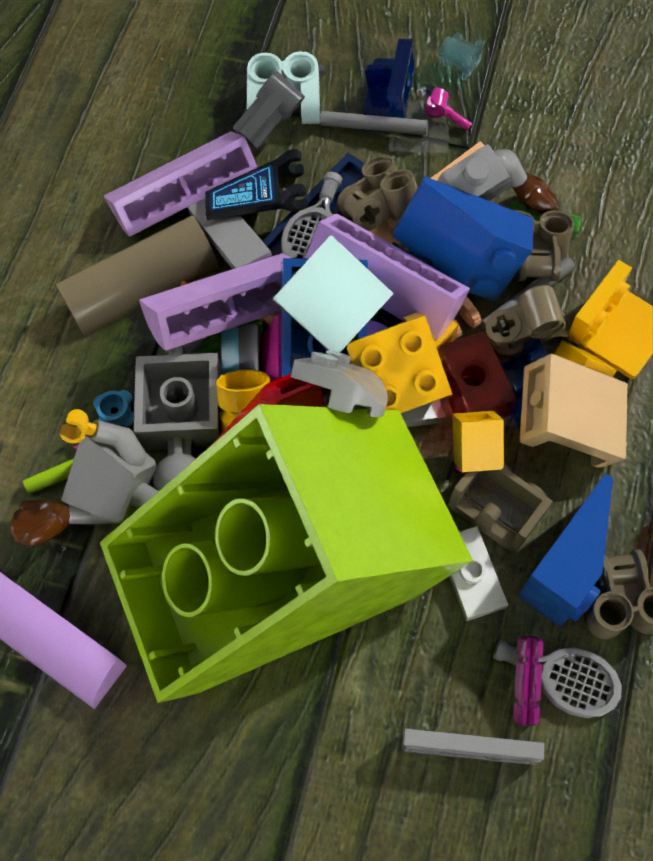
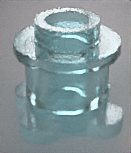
[439,32,485,81]

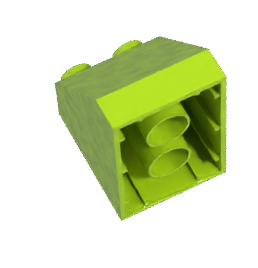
[100,404,473,703]

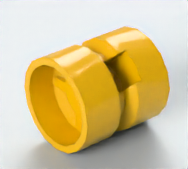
[216,370,270,434]

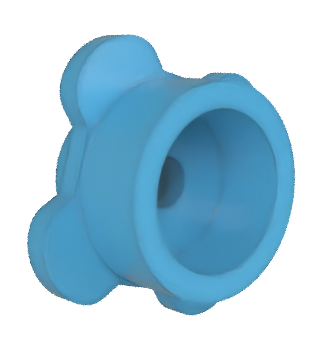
[93,390,134,427]

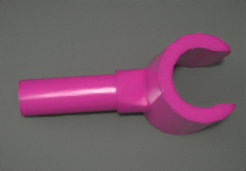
[426,88,472,131]

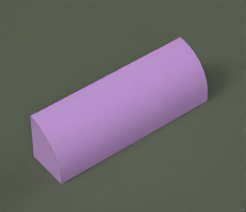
[104,131,258,237]
[305,214,470,340]
[139,253,292,351]
[0,572,127,709]

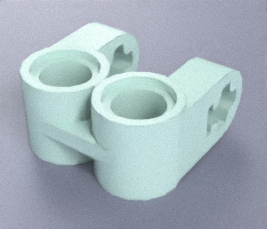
[247,51,320,124]

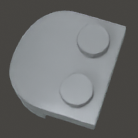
[290,351,388,417]

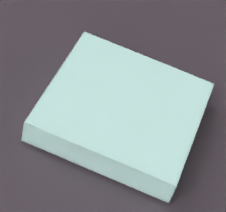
[273,235,394,353]

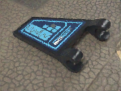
[205,149,308,220]

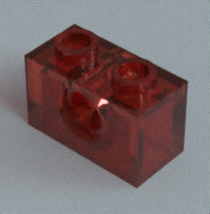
[438,331,517,418]

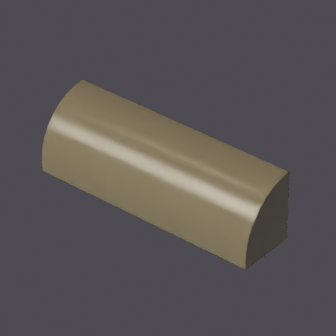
[56,215,219,337]

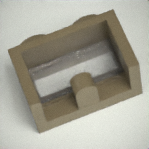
[447,463,553,555]

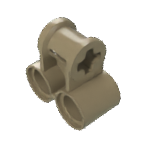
[337,156,418,231]
[515,210,574,281]
[485,285,570,357]
[585,549,653,639]

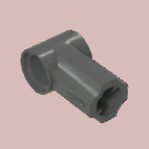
[233,71,305,150]

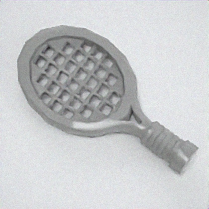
[281,172,342,259]
[493,639,622,718]

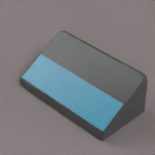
[220,324,261,375]

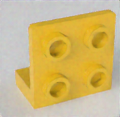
[568,260,653,379]
[346,312,452,413]

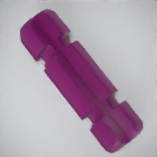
[513,635,543,726]

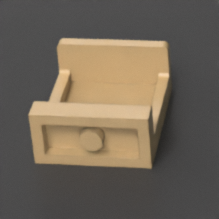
[520,353,628,468]

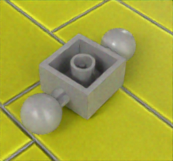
[134,337,223,491]

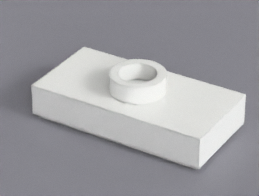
[449,526,508,621]

